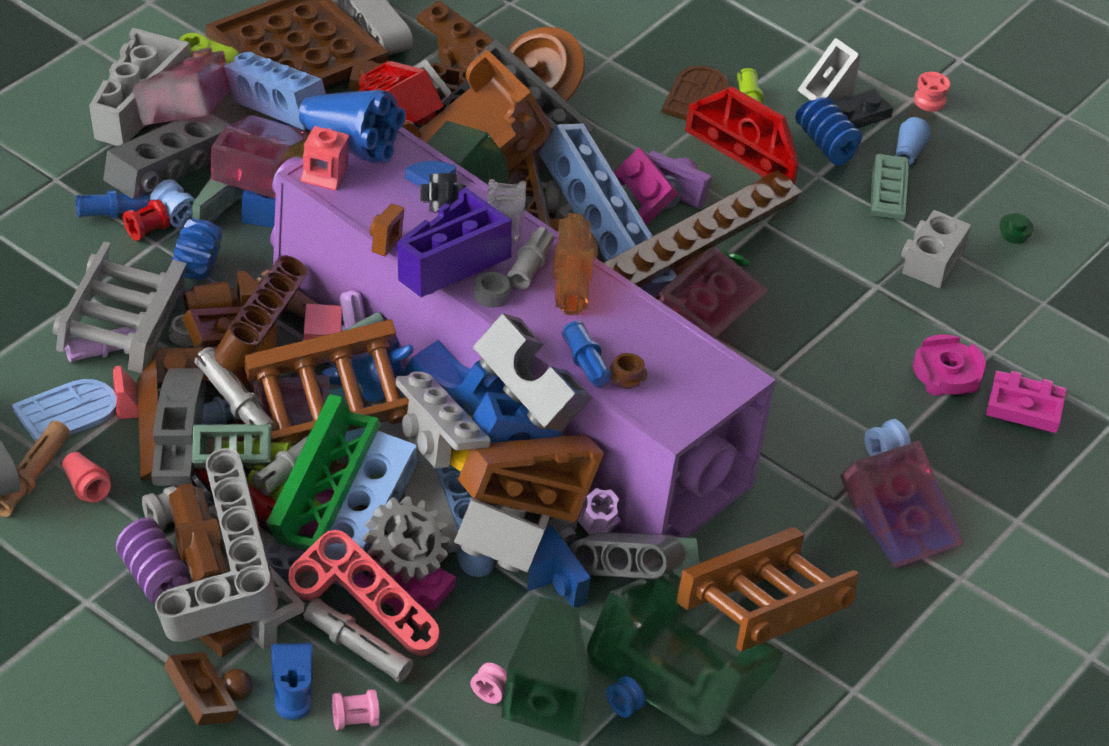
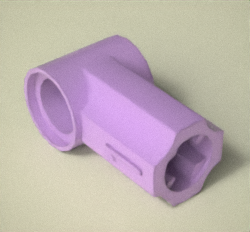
[577,488,622,535]

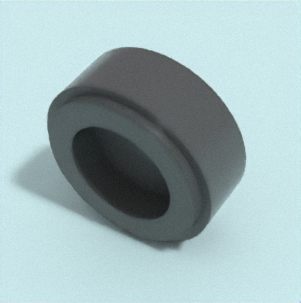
[473,272,512,308]

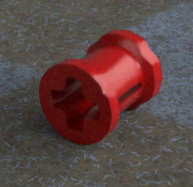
[123,199,170,241]

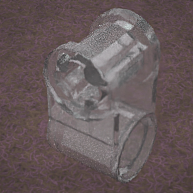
[487,179,526,244]

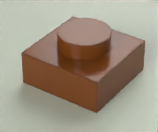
[370,203,405,257]

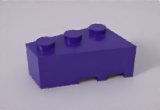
[397,187,512,297]

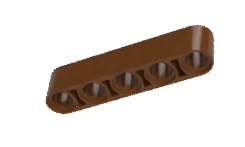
[214,255,308,372]

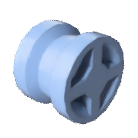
[864,419,911,463]

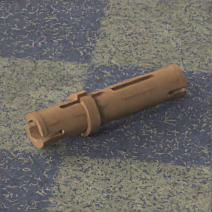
[0,420,71,517]

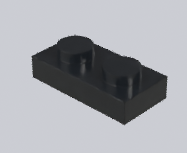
[834,89,893,129]

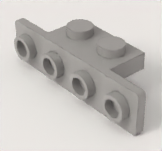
[395,372,491,468]

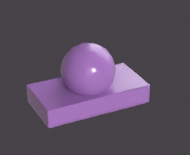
[648,150,712,209]

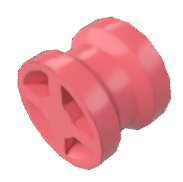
[914,71,950,112]

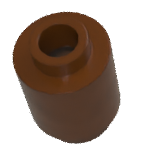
[183,281,238,313]

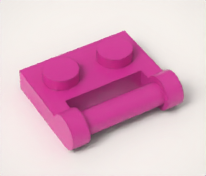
[613,147,679,226]

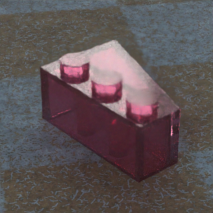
[132,48,231,126]

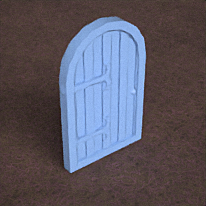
[12,379,116,442]

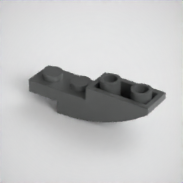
[151,368,207,486]

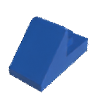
[527,525,591,609]

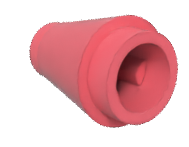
[62,452,111,503]

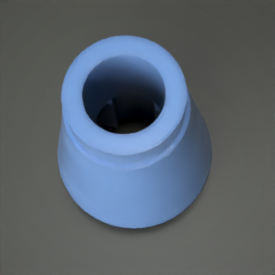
[895,117,931,165]

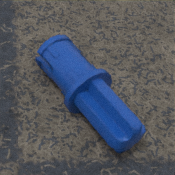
[561,320,611,388]

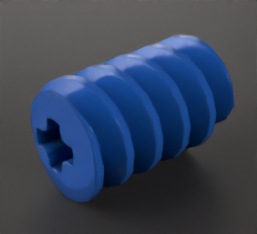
[795,97,862,166]

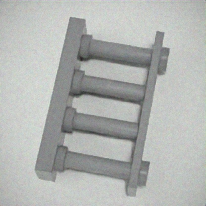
[52,242,187,373]

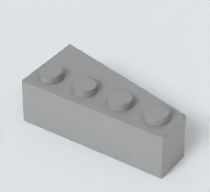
[89,28,194,146]

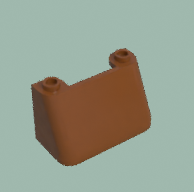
[402,49,551,186]

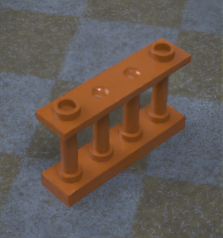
[244,319,409,446]
[677,527,859,652]

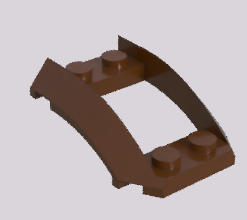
[137,347,256,480]

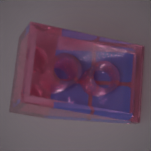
[840,440,964,568]

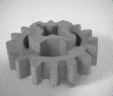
[363,496,450,583]

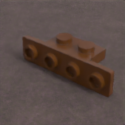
[417,1,527,70]

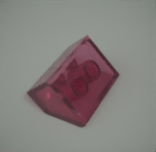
[656,246,768,339]

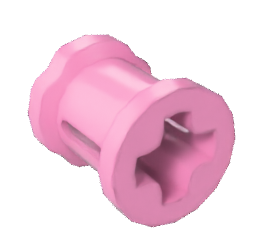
[332,689,380,730]

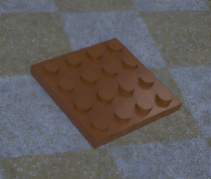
[206,0,388,87]

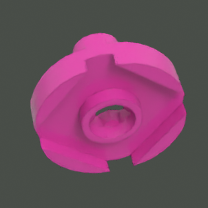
[913,334,986,396]

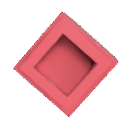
[113,366,139,419]

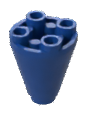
[299,90,406,163]

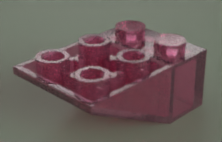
[211,115,311,199]

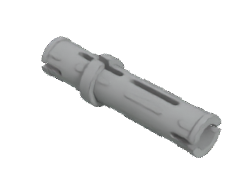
[195,347,276,441]
[303,598,413,683]

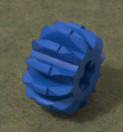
[172,218,222,280]

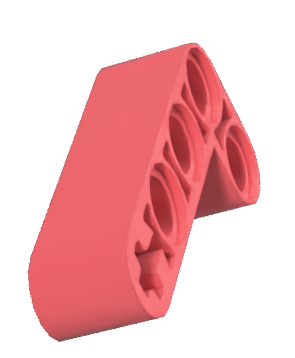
[288,530,439,656]

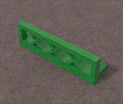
[266,394,381,550]

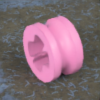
[471,663,512,704]

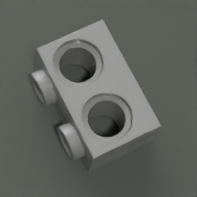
[901,210,971,288]

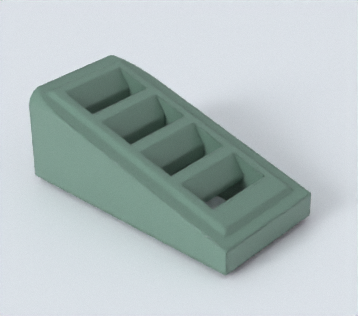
[871,154,909,220]
[192,163,247,222]
[192,424,272,469]

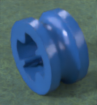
[606,676,646,718]

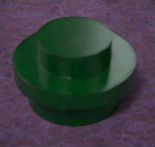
[999,213,1034,244]

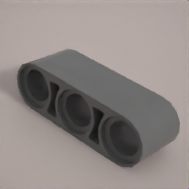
[569,532,685,579]

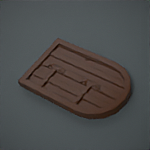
[661,65,728,120]

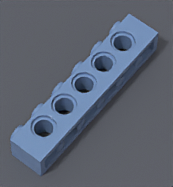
[539,123,679,303]

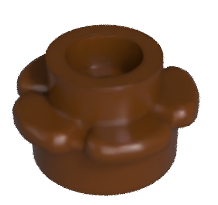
[610,353,648,389]

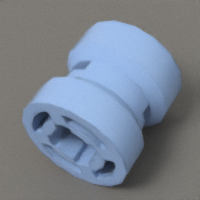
[149,179,195,227]

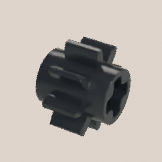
[420,173,466,213]

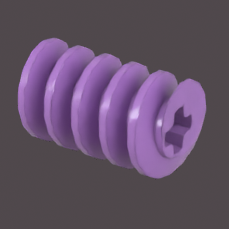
[116,517,190,604]

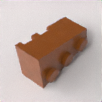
[458,434,604,522]

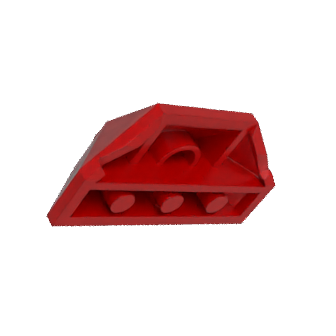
[685,86,799,185]

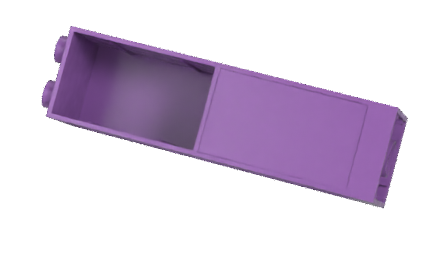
[270,127,776,538]

